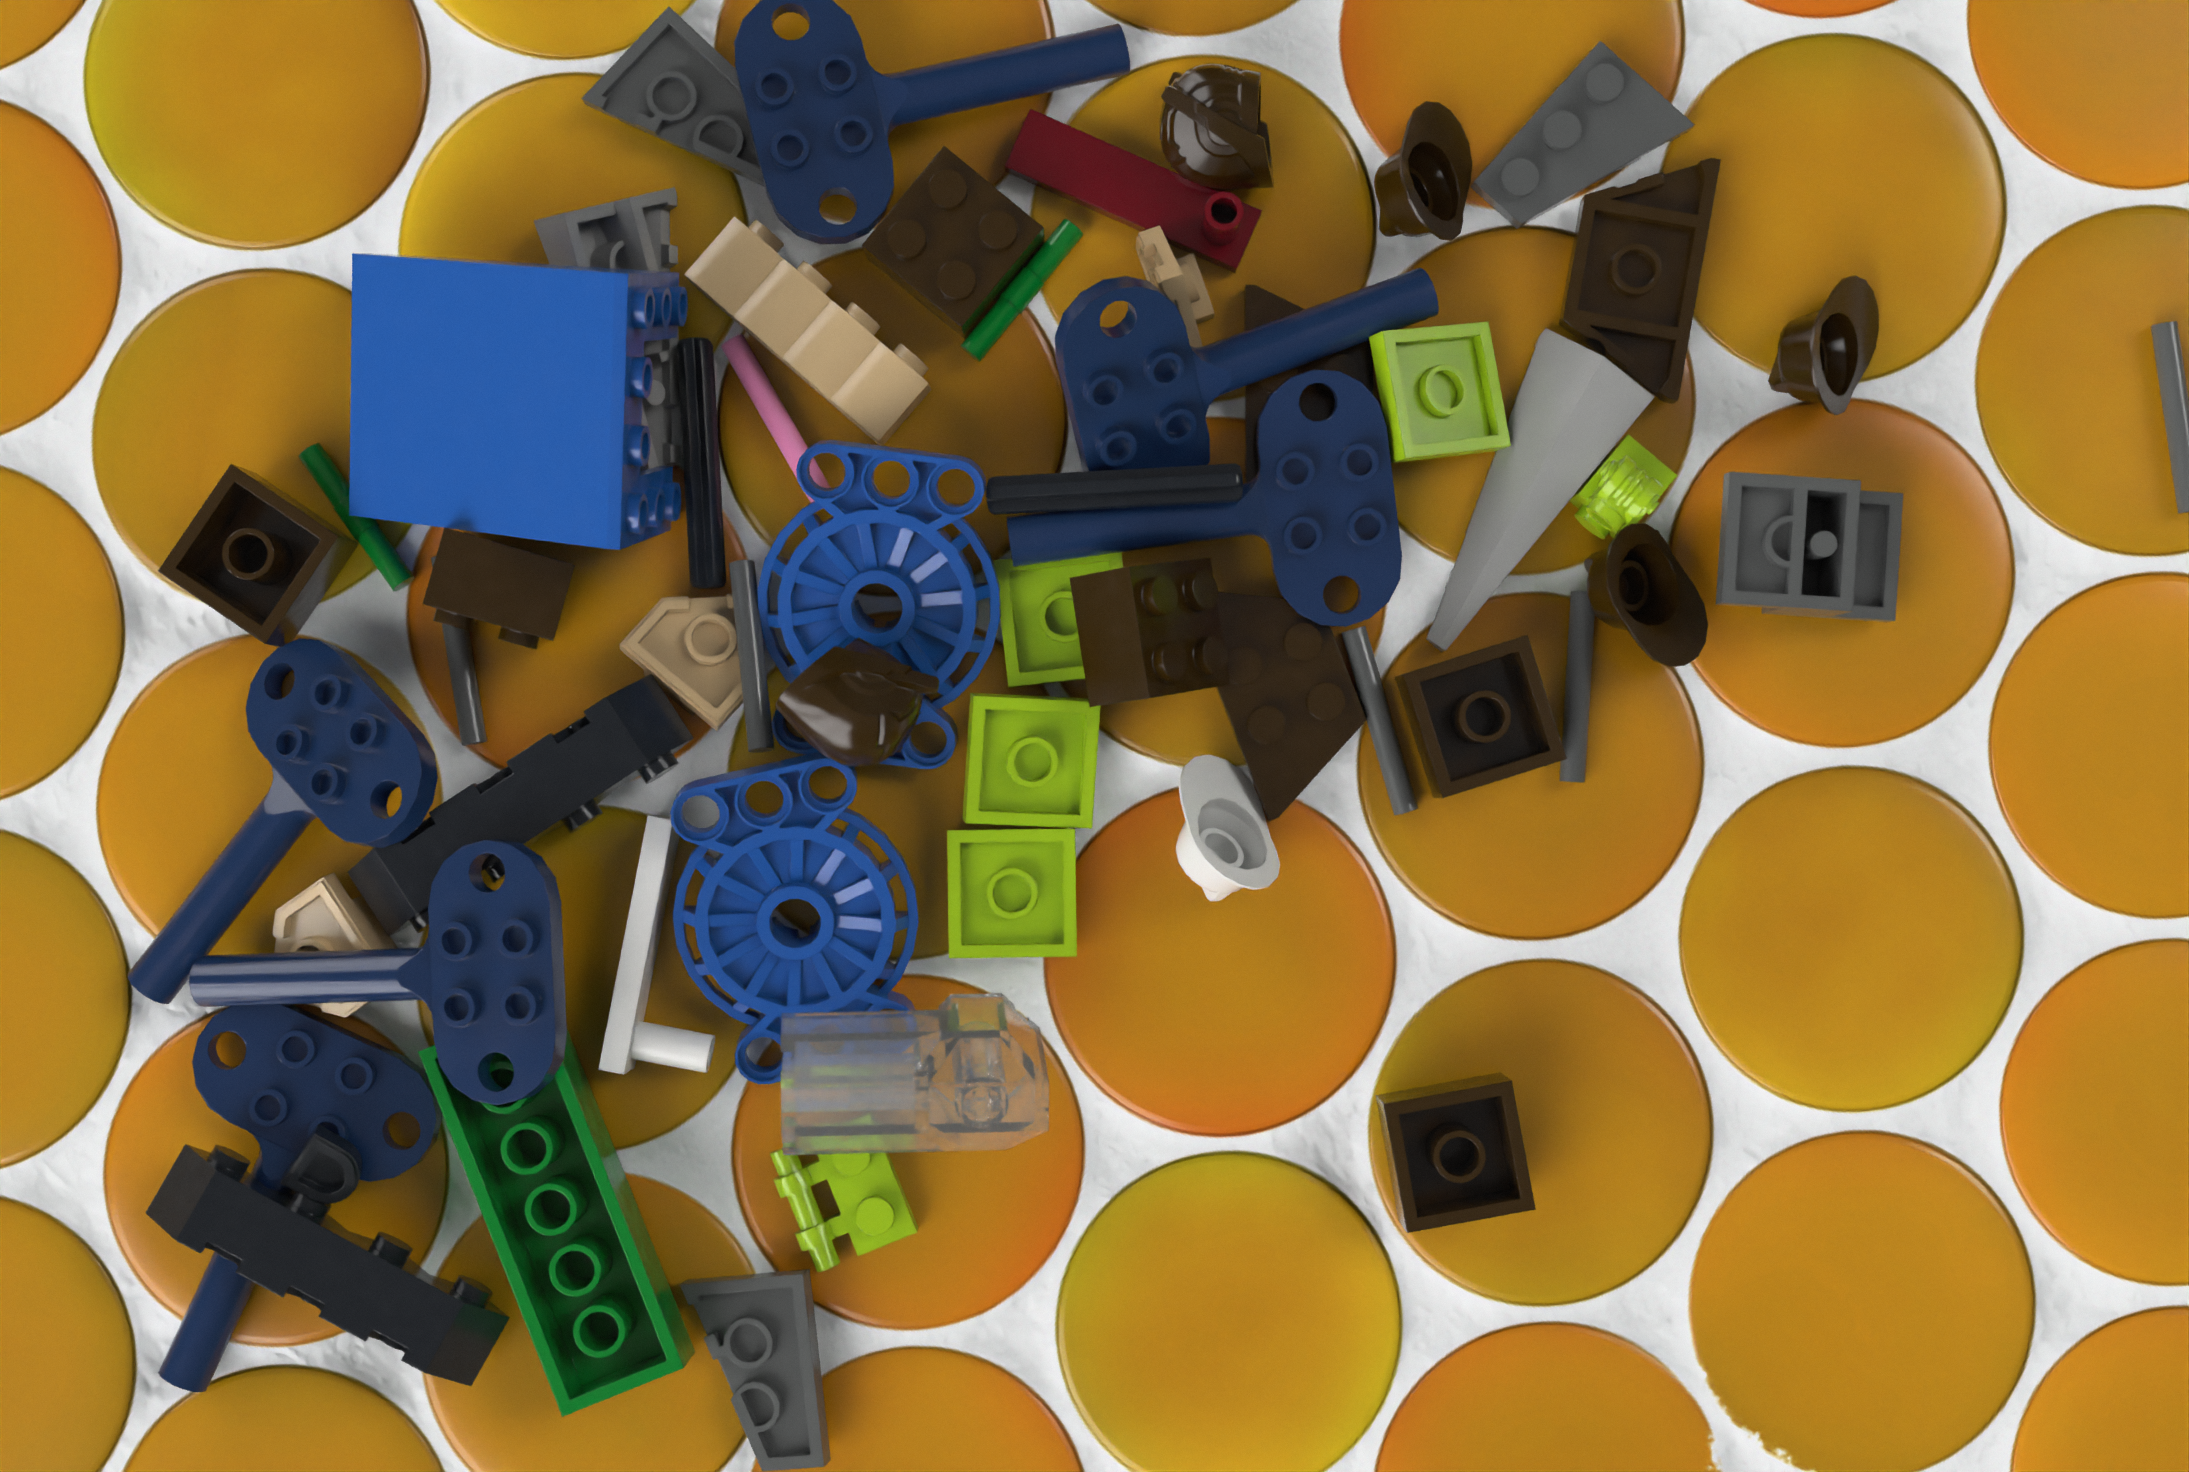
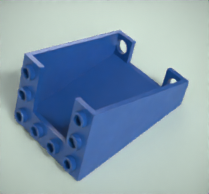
[349,253,688,550]

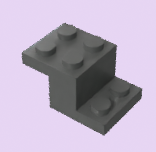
[1716,472,1903,622]

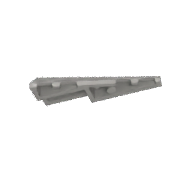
[534,187,680,519]
[1426,328,1654,652]

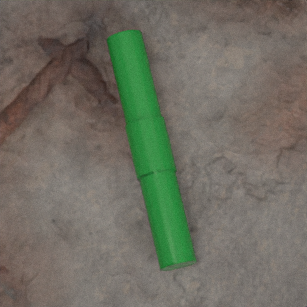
[961,219,1084,362]
[299,443,415,591]

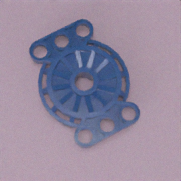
[757,440,1001,769]
[670,752,919,1084]

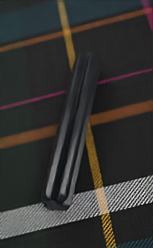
[677,337,726,589]
[986,464,1243,515]

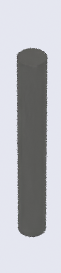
[2150,321,2189,514]
[431,556,487,746]
[729,560,774,753]
[1559,591,1595,783]
[1341,626,1419,816]

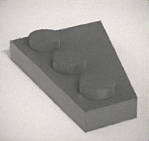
[581,6,765,187]
[1471,41,1695,229]
[680,1269,831,1471]

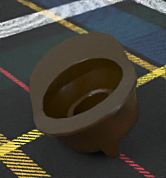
[1374,101,1472,241]
[1768,275,1879,416]
[1584,523,1708,667]

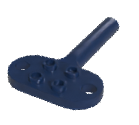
[734,0,1130,245]
[1055,268,1439,472]
[1007,370,1402,627]
[128,638,438,1004]
[189,839,567,1105]
[158,1004,442,1392]

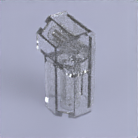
[781,993,1049,1155]

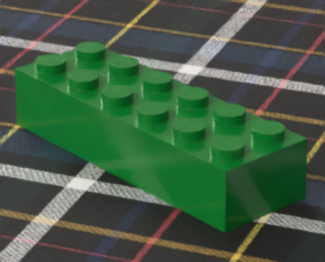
[418,1029,695,1417]

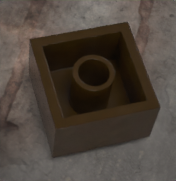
[862,146,1045,339]
[158,464,359,647]
[423,527,575,650]
[1070,558,1230,707]
[1395,635,1567,798]
[1375,1072,1536,1233]

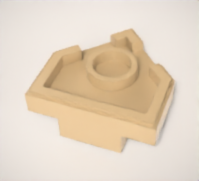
[1136,225,1215,347]
[619,594,743,731]
[272,873,398,1017]

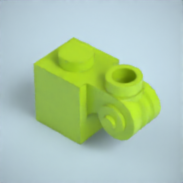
[1569,434,1678,539]

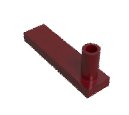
[1005,109,1262,273]

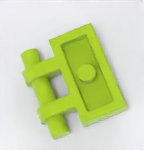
[770,1111,919,1273]

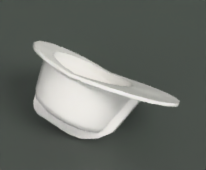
[1176,755,1280,901]

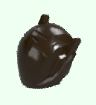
[1159,64,1274,190]
[775,637,939,767]

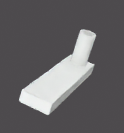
[598,815,715,1075]

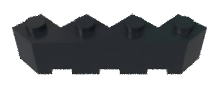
[347,674,693,937]
[146,1144,510,1386]

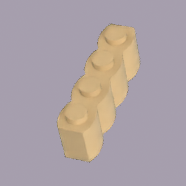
[684,217,931,446]

